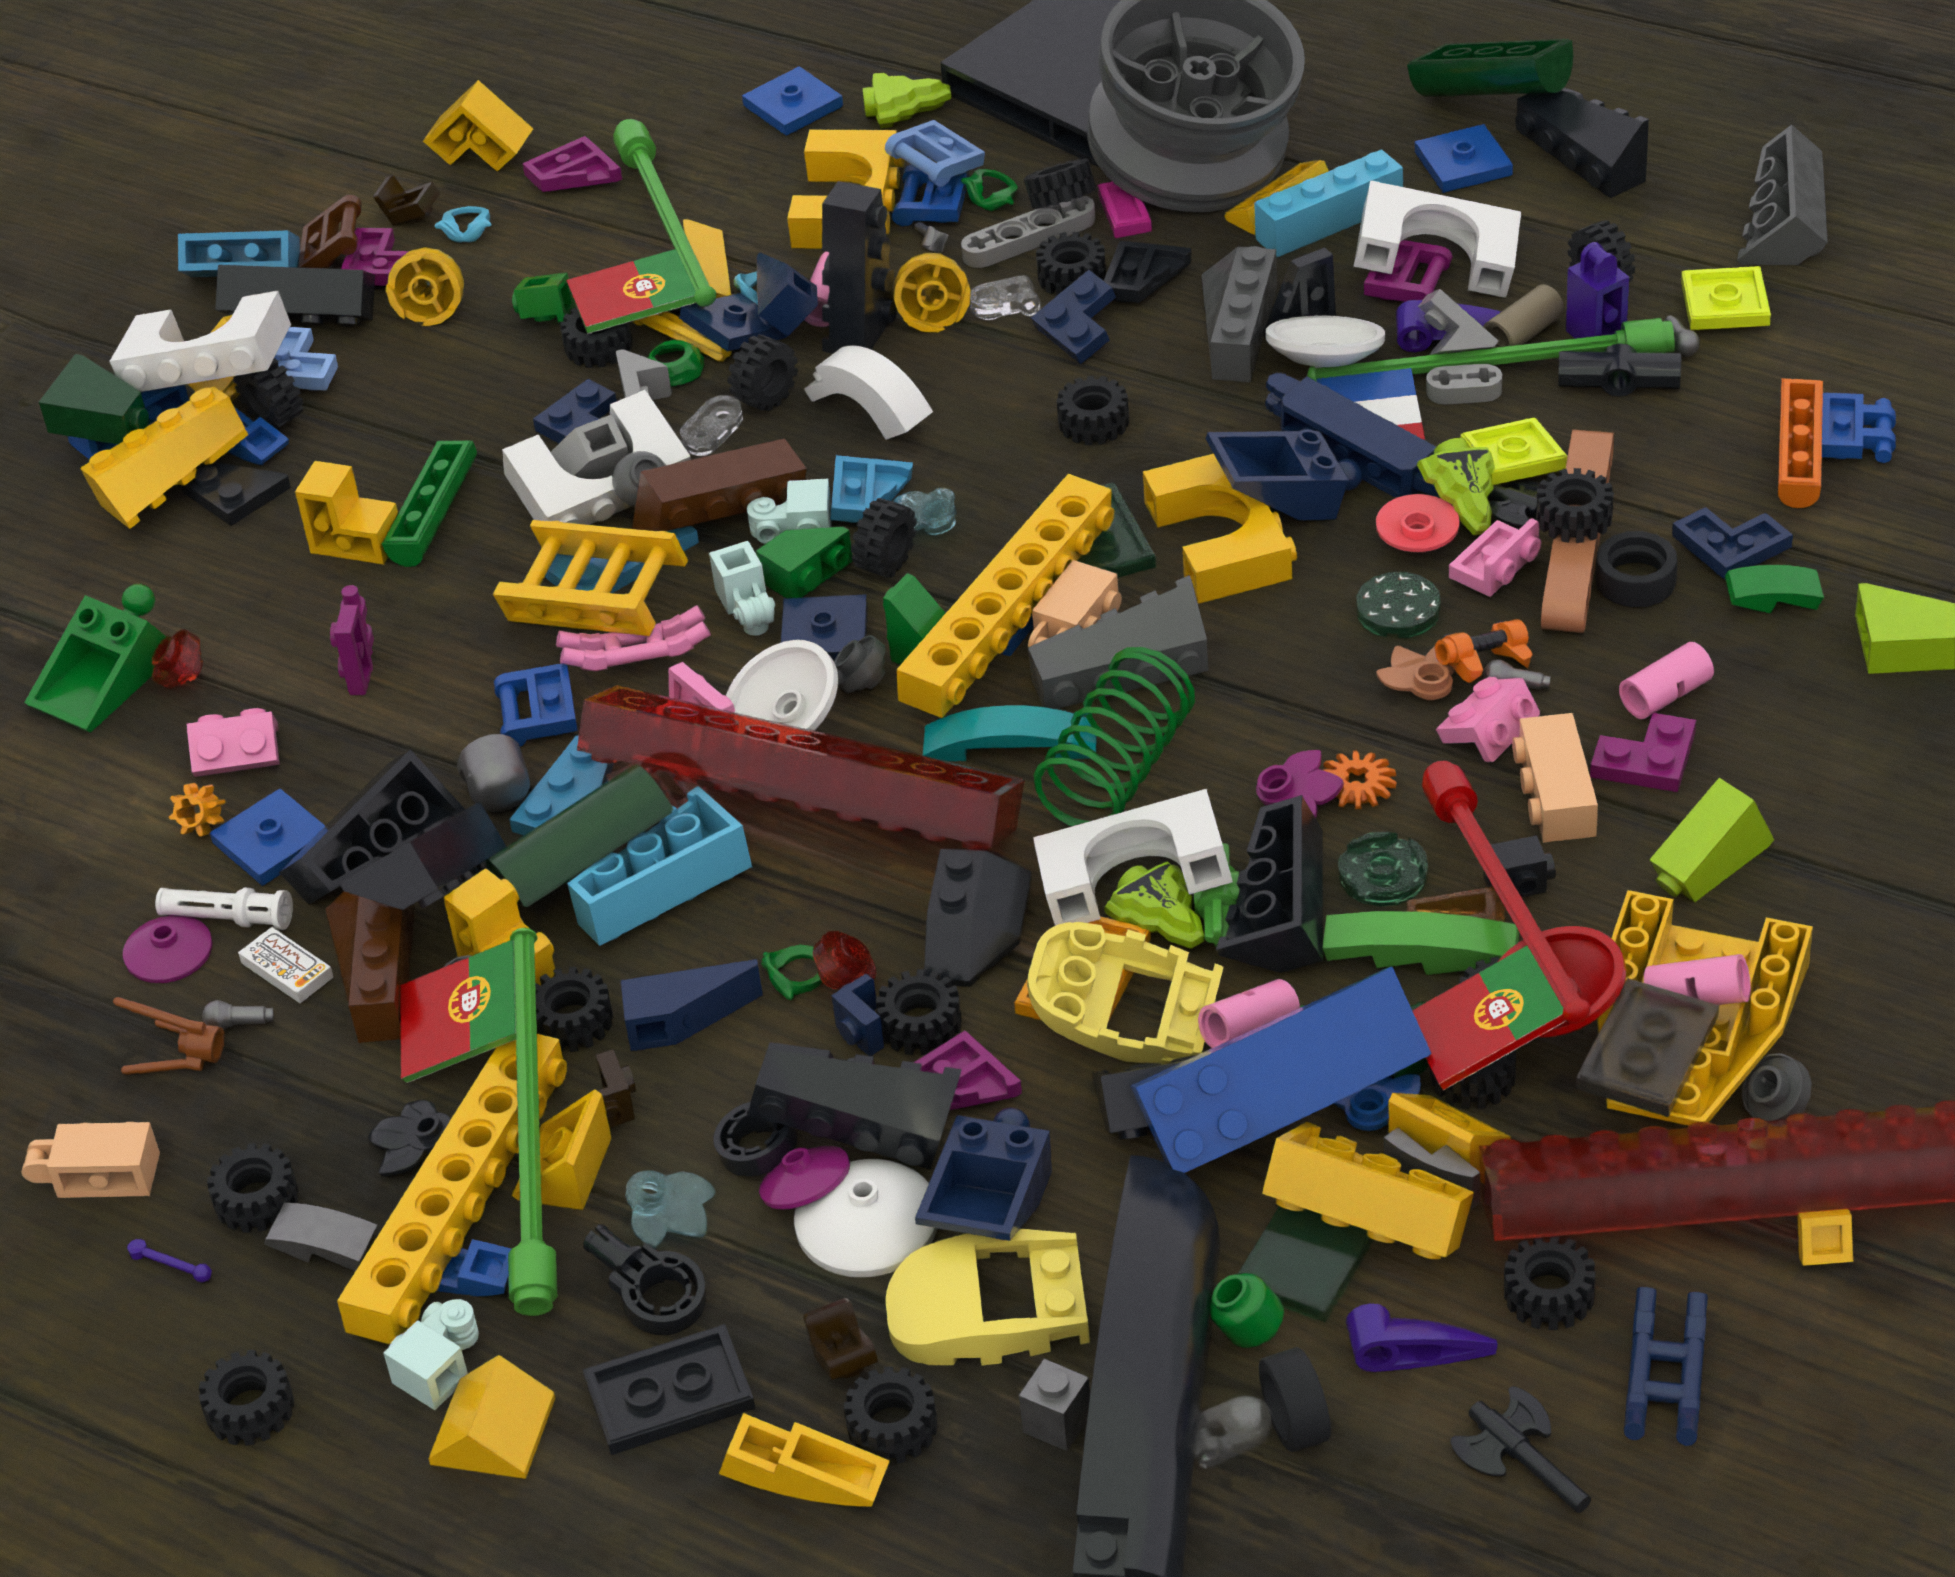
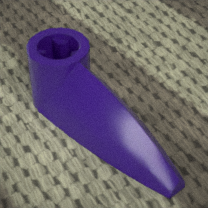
[1396,300,1502,352]
[1346,1303,1498,1372]

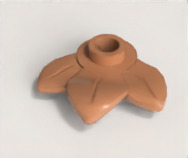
[1376,646,1455,700]

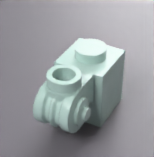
[747,479,832,544]
[709,541,775,636]
[384,1299,479,1410]

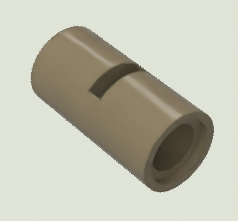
[1483,284,1564,348]

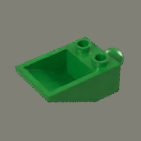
[24,584,171,733]

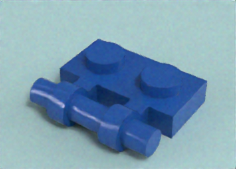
[1822,393,1896,463]

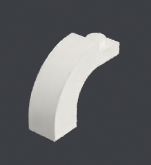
[804,346,933,440]

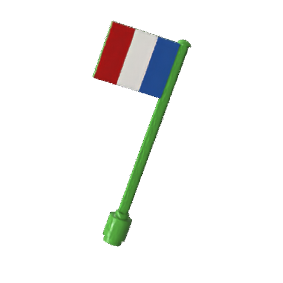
[1307,318,1675,440]

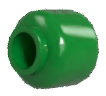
[1210,1273,1284,1348]

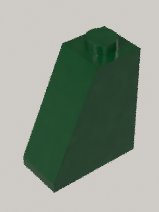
[39,354,149,444]

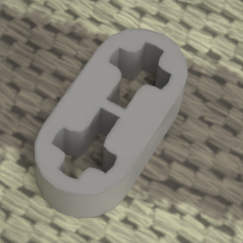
[1426,364,1502,404]

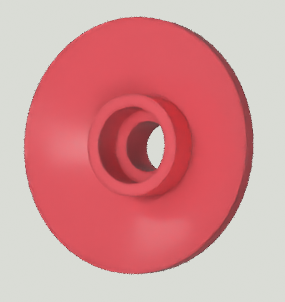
[1376,494,1460,552]

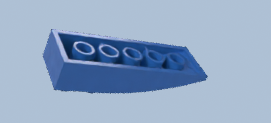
[1131,966,1432,1173]

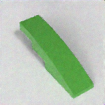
[1322,911,1519,975]

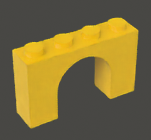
[787,130,905,249]
[1143,454,1297,604]

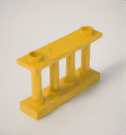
[493,520,688,636]

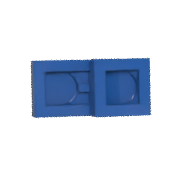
[228,407,289,465]
[436,1239,512,1297]

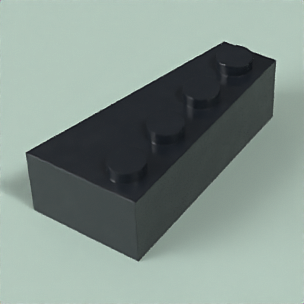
[822,181,897,354]

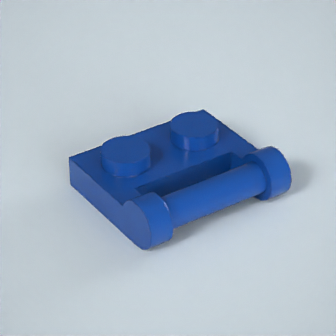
[892,164,970,226]
[494,664,578,747]

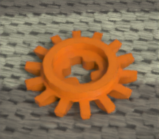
[1323,751,1397,809]

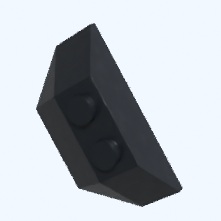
[924,848,1032,987]

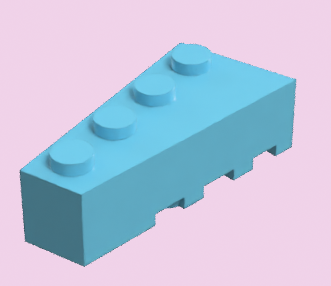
[567,786,752,946]

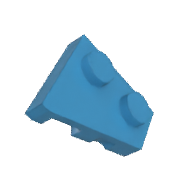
[830,455,913,523]

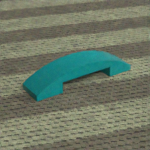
[923,705,1097,762]

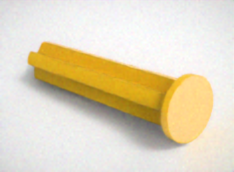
[632,311,732,362]

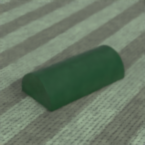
[1407,39,1573,97]
[486,763,673,907]

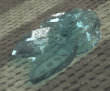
[893,487,957,535]
[625,1170,715,1248]

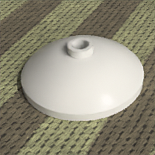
[1266,316,1385,368]
[726,640,838,754]
[794,1159,938,1277]

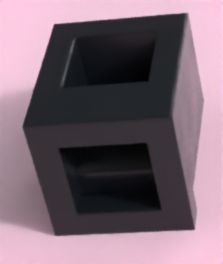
[1483,835,1556,909]

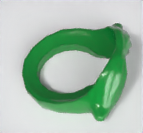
[961,169,1018,211]
[761,944,828,1000]

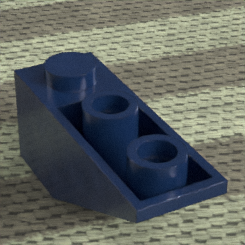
[756,253,818,336]
[620,959,763,1051]

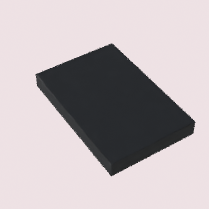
[582,1324,755,1455]

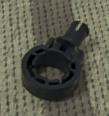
[713,1101,798,1177]
[583,1224,706,1335]

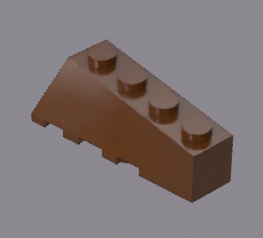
[632,438,807,531]
[325,891,415,1043]

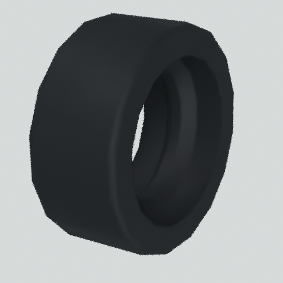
[1596,531,1677,607]
[1258,1347,1331,1452]

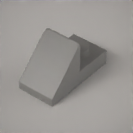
[1418,289,1498,355]
[616,350,672,400]

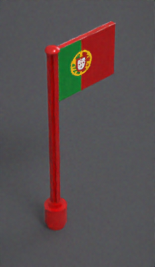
[1412,761,1590,1090]

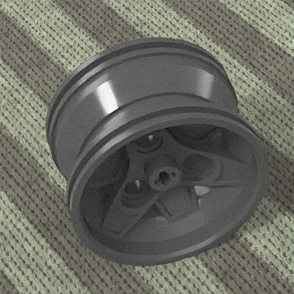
[1087,0,1305,212]

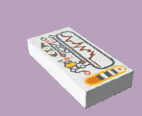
[238,927,334,1003]

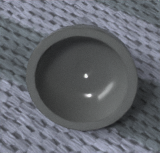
[612,451,666,508]

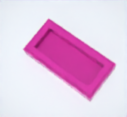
[1098,182,1152,238]

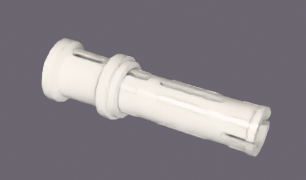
[155,887,293,930]

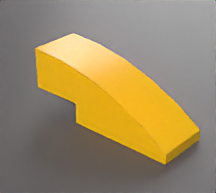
[719,1413,889,1507]

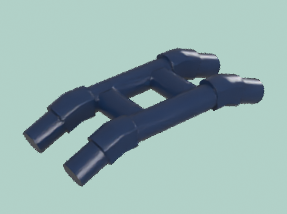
[1624,1287,1708,1446]

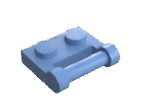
[885,120,985,187]

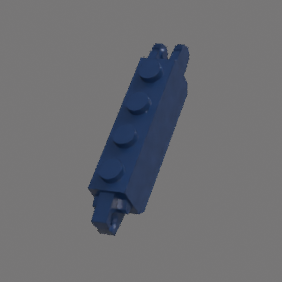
[1265,372,1440,498]

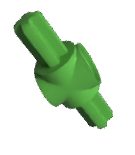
[1194,843,1240,947]

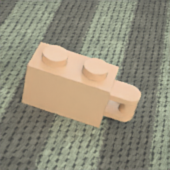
[1028,560,1122,647]
[21,1122,160,1198]

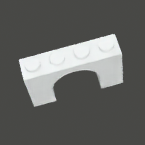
[1354,180,1521,298]
[110,291,291,392]
[502,390,691,525]
[1033,789,1233,926]

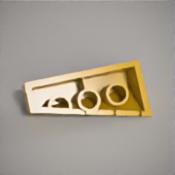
[80,386,248,529]
[1262,1122,1474,1259]

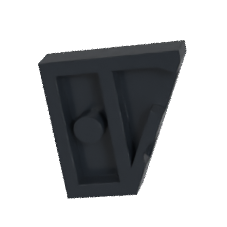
[1104,241,1192,303]
[1263,247,1336,339]
[181,462,291,526]

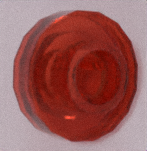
[152,629,204,689]
[813,931,877,989]

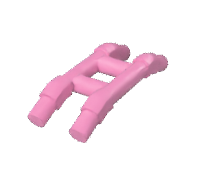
[556,605,711,672]

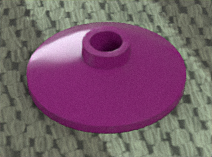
[123,915,213,983]
[759,1146,850,1209]

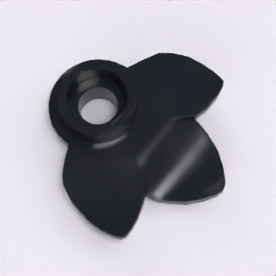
[368,1100,451,1176]

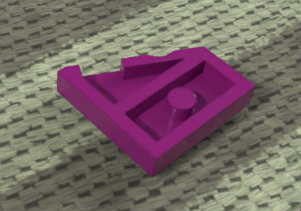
[522,136,622,192]
[914,1031,1022,1110]

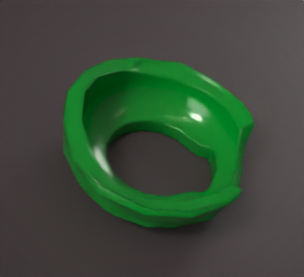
[647,340,704,387]

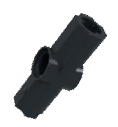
[1558,343,1681,397]

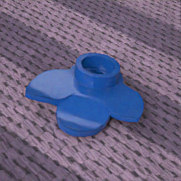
[1334,1074,1421,1131]

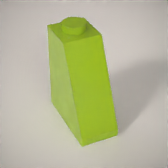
[1855,583,1955,674]
[1650,778,1774,902]

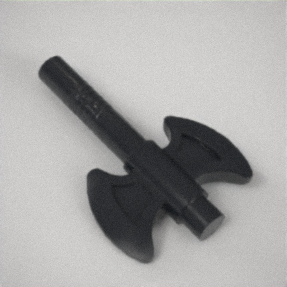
[1487,481,1540,527]
[1450,1386,1591,1513]

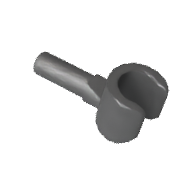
[915,222,949,254]

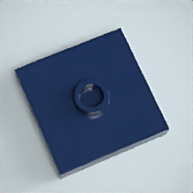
[679,293,787,352]
[781,594,868,661]

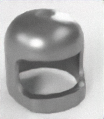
[457,734,530,812]

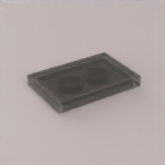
[1576,978,1719,1117]

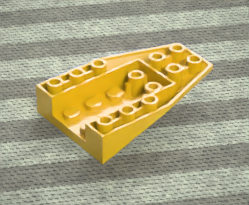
[1597,890,1813,1129]

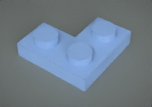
[274,327,338,390]

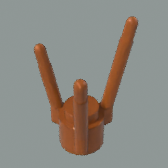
[113,997,225,1075]

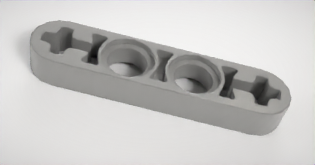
[961,195,1096,268]

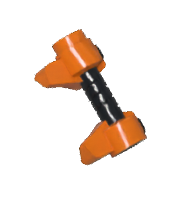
[1435,619,1532,683]

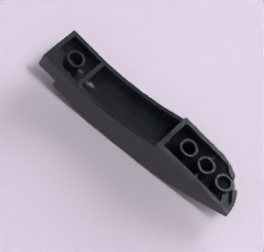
[1073,1155,1220,1577]

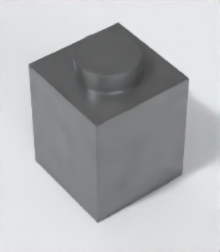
[1019,1359,1090,1451]

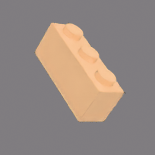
[1512,713,1598,843]

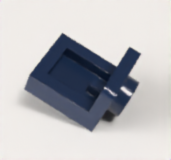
[831,974,884,1056]

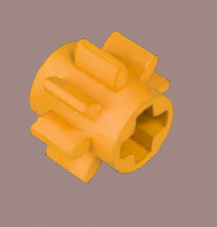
[169,783,226,837]

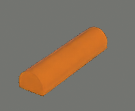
[1778,378,1823,508]

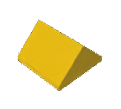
[512,1089,611,1210]
[1388,1093,1511,1176]
[428,1355,555,1479]

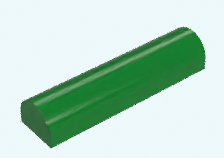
[382,440,477,567]

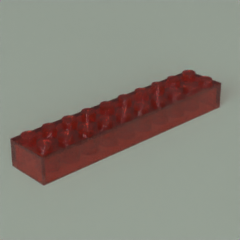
[577,685,1025,850]
[1478,1101,1955,1241]

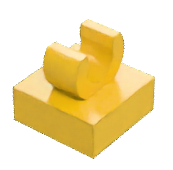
[1797,1208,1853,1266]

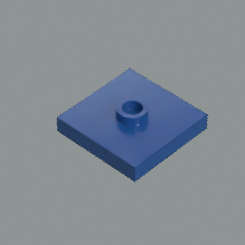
[742,66,843,136]
[1415,124,1513,193]
[210,788,325,886]

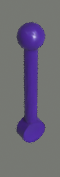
[127,1239,212,1283]

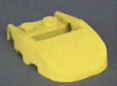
[1027,922,1224,1065]
[886,1229,1090,1366]

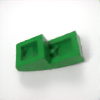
[1725,565,1824,613]

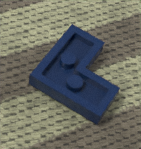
[1031,270,1116,364]
[533,379,617,443]
[1672,507,1793,580]

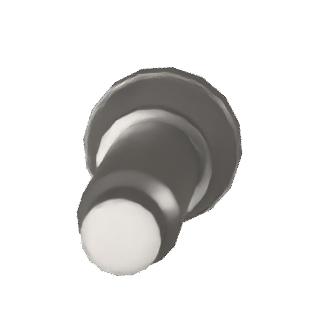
[1664,315,1700,357]
[1483,659,1551,690]
[202,1000,274,1030]

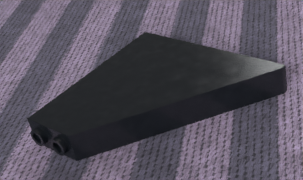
[940,0,1121,168]

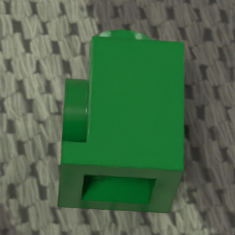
[512,273,575,322]

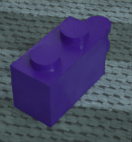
[1566,242,1629,339]

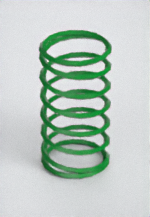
[1033,647,1195,827]

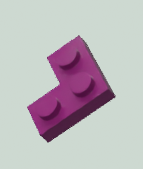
[341,228,409,286]
[1590,713,1696,792]

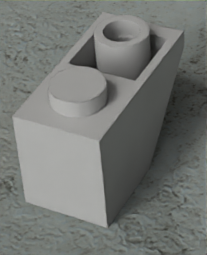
[550,414,628,479]

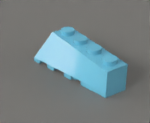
[1254,149,1403,258]

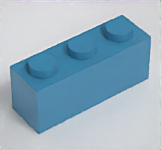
[178,230,300,277]

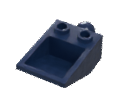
[1206,429,1363,520]
[915,1108,1052,1241]

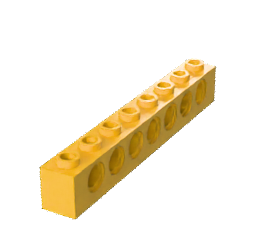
[897,474,1115,718]
[337,1034,567,1344]

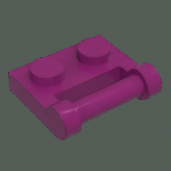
[1364,240,1453,302]

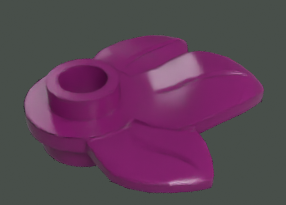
[1256,750,1344,818]

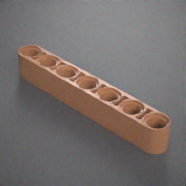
[1541,429,1614,633]

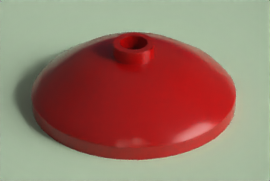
[1497,926,1626,1038]

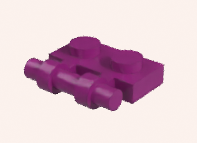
[330,585,374,695]

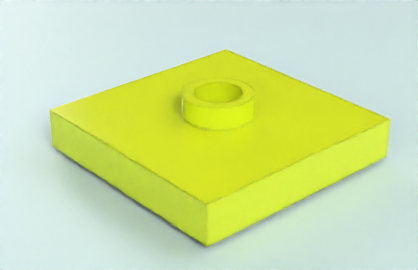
[1681,266,1771,330]
[1460,417,1568,485]

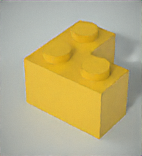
[423,80,533,171]
[295,461,398,565]
[443,868,555,985]

